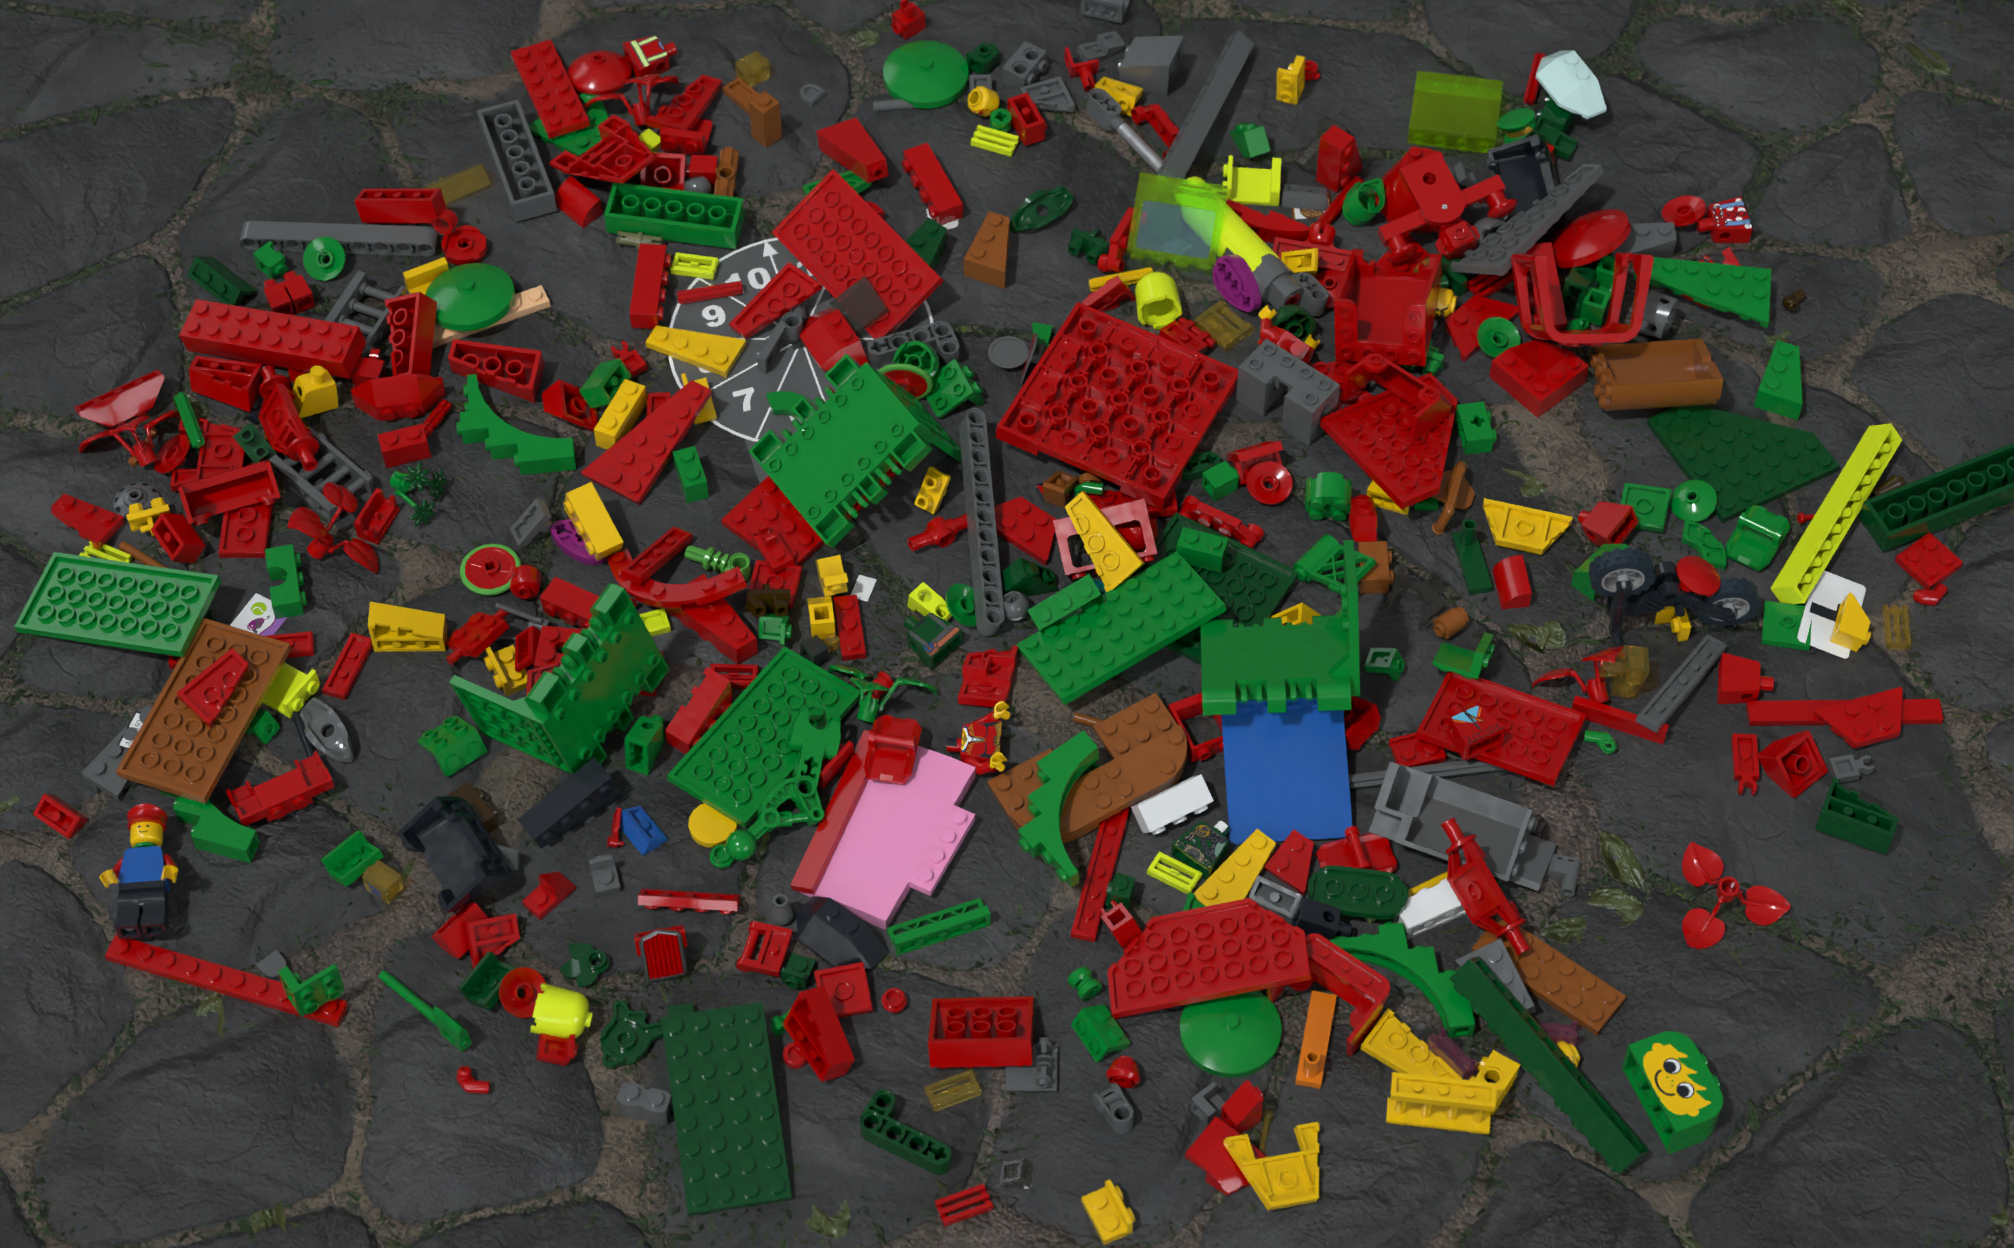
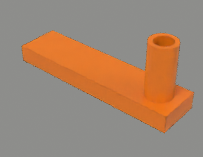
[1295,991,1337,1089]

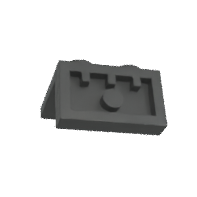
[1081,0,1131,23]

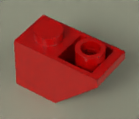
[1220,1080,1264,1134]

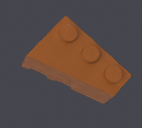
[963,211,1010,289]

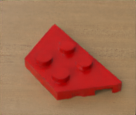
[1444,295,1519,362]
[994,496,1057,566]
[1814,687,1903,749]

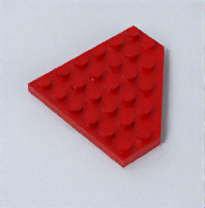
[1319,373,1458,509]

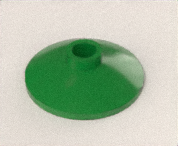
[303,236,346,281]
[1477,317,1520,358]
[1670,480,1717,523]
[946,583,976,627]

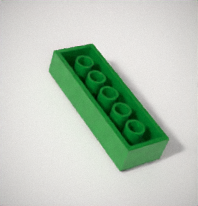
[604,182,745,249]

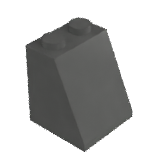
[1117,35,1184,96]

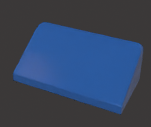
[620,805,667,855]

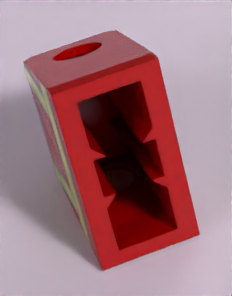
[623,36,677,85]

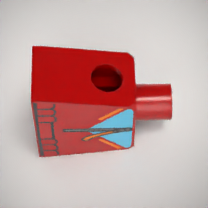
[1447,704,1505,761]

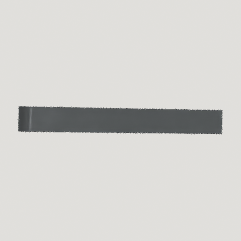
[239,221,438,256]

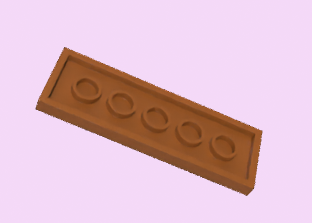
[1471,915,1626,1036]

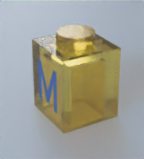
[362,860,404,904]

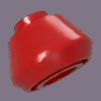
[1106,1056,1140,1088]

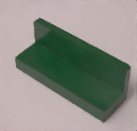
[187,256,257,306]

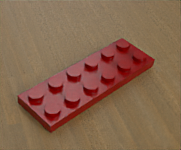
[510,39,590,139]

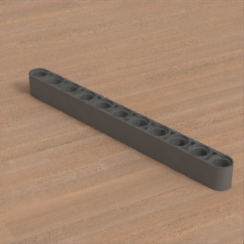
[1154,29,1255,193]
[959,408,1004,637]

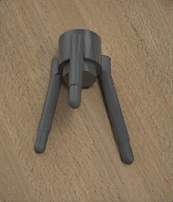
[495,603,551,641]

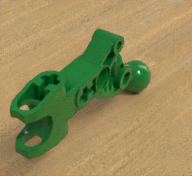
[725,704,841,860]

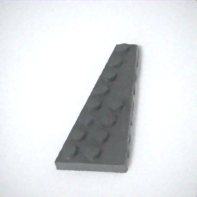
[1450,164,1604,276]

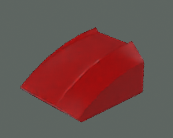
[1343,696,1381,750]

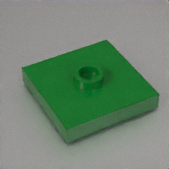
[1620,483,1671,533]
[1761,601,1812,651]

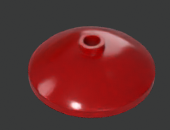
[567,50,632,95]

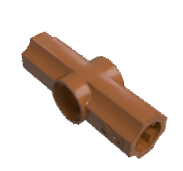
[714,147,739,197]

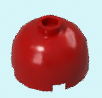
[1115,516,1158,553]

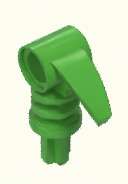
[685,546,751,582]

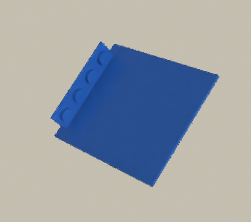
[1221,698,1352,845]

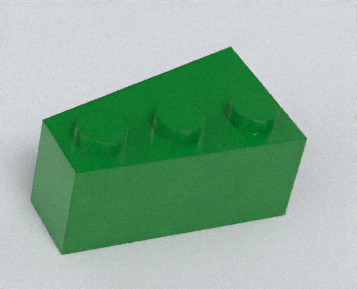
[1754,340,1802,421]

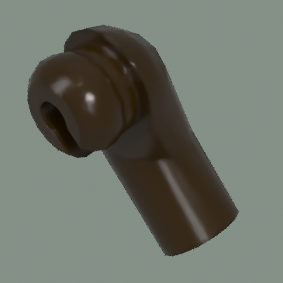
[1782,289,1806,311]

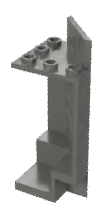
[1369,762,1557,891]

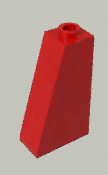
[816,117,889,183]

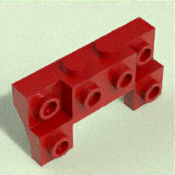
[225,751,335,826]

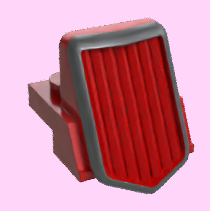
[634,925,687,982]

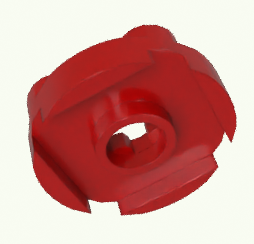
[442,225,487,265]

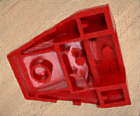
[549,114,655,183]

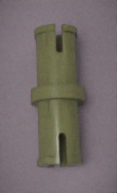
[617,231,663,249]

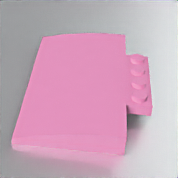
[798,746,976,930]

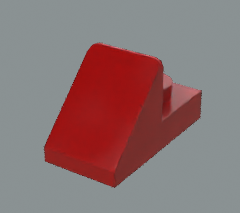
[522,871,576,920]

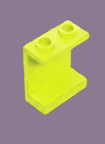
[1222,155,1281,206]
[262,662,320,719]

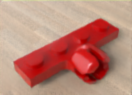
[1273,222,1352,272]

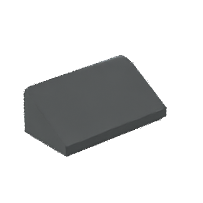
[1282,184,1328,211]
[1247,875,1305,918]

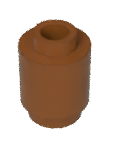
[1433,607,1469,639]

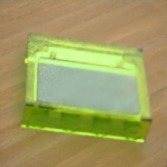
[1127,172,1228,271]

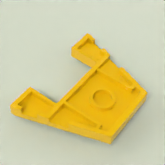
[1223,1122,1319,1211]

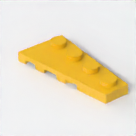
[645,326,747,378]
[1065,491,1144,592]
[1193,829,1276,906]
[1361,1008,1462,1080]

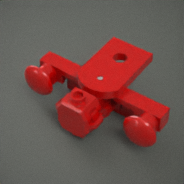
[1378,151,1517,264]

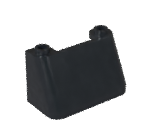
[1486,134,1567,229]
[397,796,511,913]

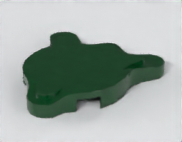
[600,1000,663,1070]

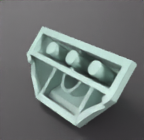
[1536,51,1606,119]

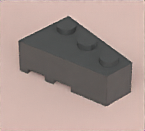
[1608,222,1677,270]
[1455,939,1536,1014]

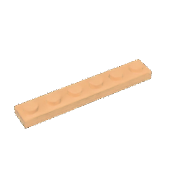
[432,285,550,349]

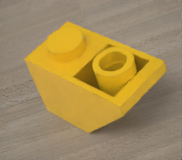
[807,596,836,639]

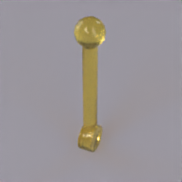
[1259,1110,1273,1156]

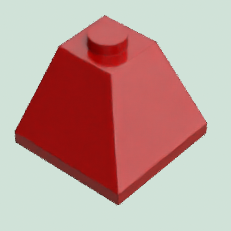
[542,379,598,432]
[1757,730,1828,798]

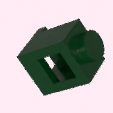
[966,42,999,75]
[1104,873,1135,912]

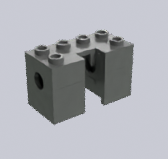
[1236,339,1340,446]

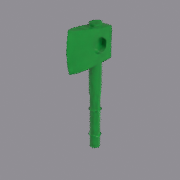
[378,970,472,1052]

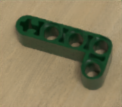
[859,1089,952,1175]

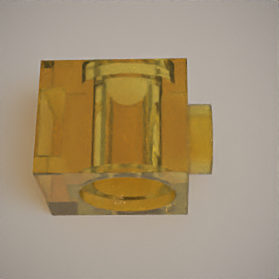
[735,51,770,87]

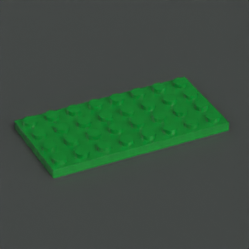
[14,552,221,657]
[1016,552,1227,705]
[667,646,860,829]

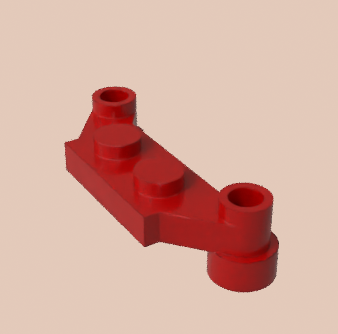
[1131,104,1179,160]
[1098,207,1149,273]
[1179,495,1265,549]

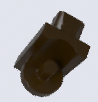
[745,584,791,617]

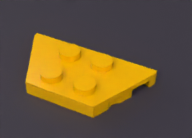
[1483,498,1573,555]

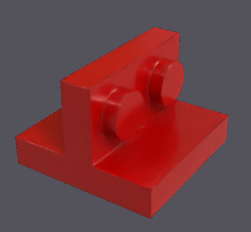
[1226,441,1283,485]

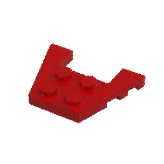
[170,418,246,491]

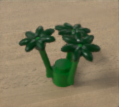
[390,462,447,527]

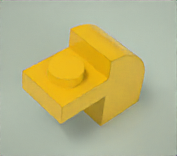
[815,555,848,597]

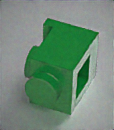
[253,241,288,280]

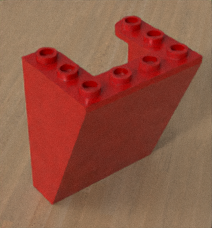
[1334,249,1442,366]

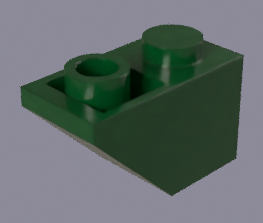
[1001,558,1058,597]

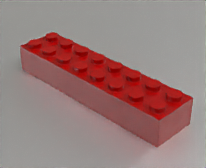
[179,299,367,379]

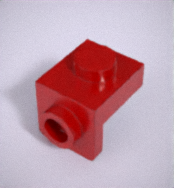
[536,1033,578,1066]

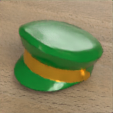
[1496,108,1536,144]

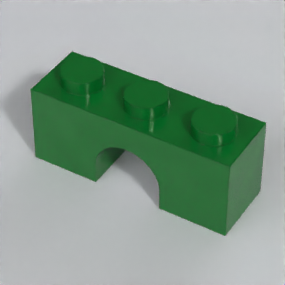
[1580,255,1615,326]
[265,544,307,619]
[1027,574,1101,631]

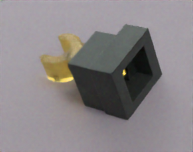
[800,633,840,667]

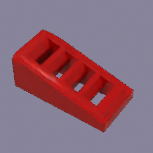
[515,625,541,673]

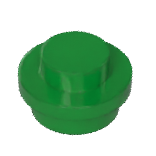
[709,844,734,868]

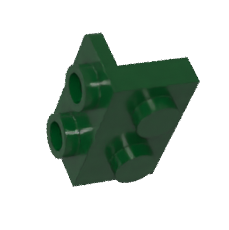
[459,951,516,1011]

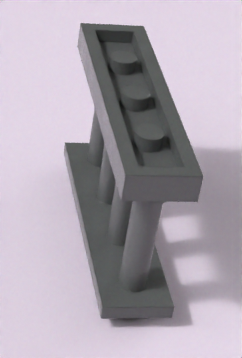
[324,271,407,358]
[269,427,375,525]

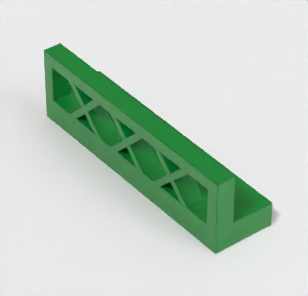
[887,898,991,956]

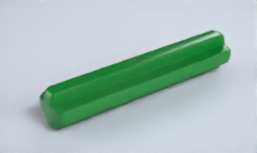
[174,392,205,449]

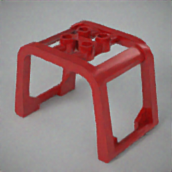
[1511,253,1654,347]

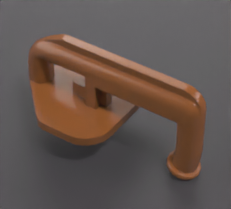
[1432,461,1475,535]

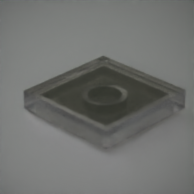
[830,276,889,336]

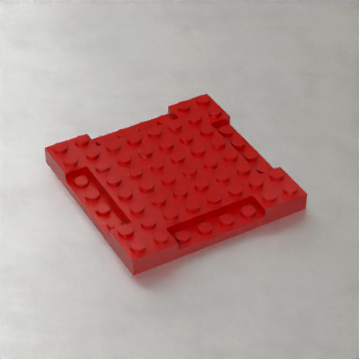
[996,302,1238,510]

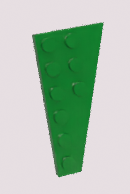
[1634,257,1771,328]

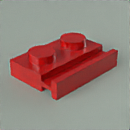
[1388,733,1446,767]

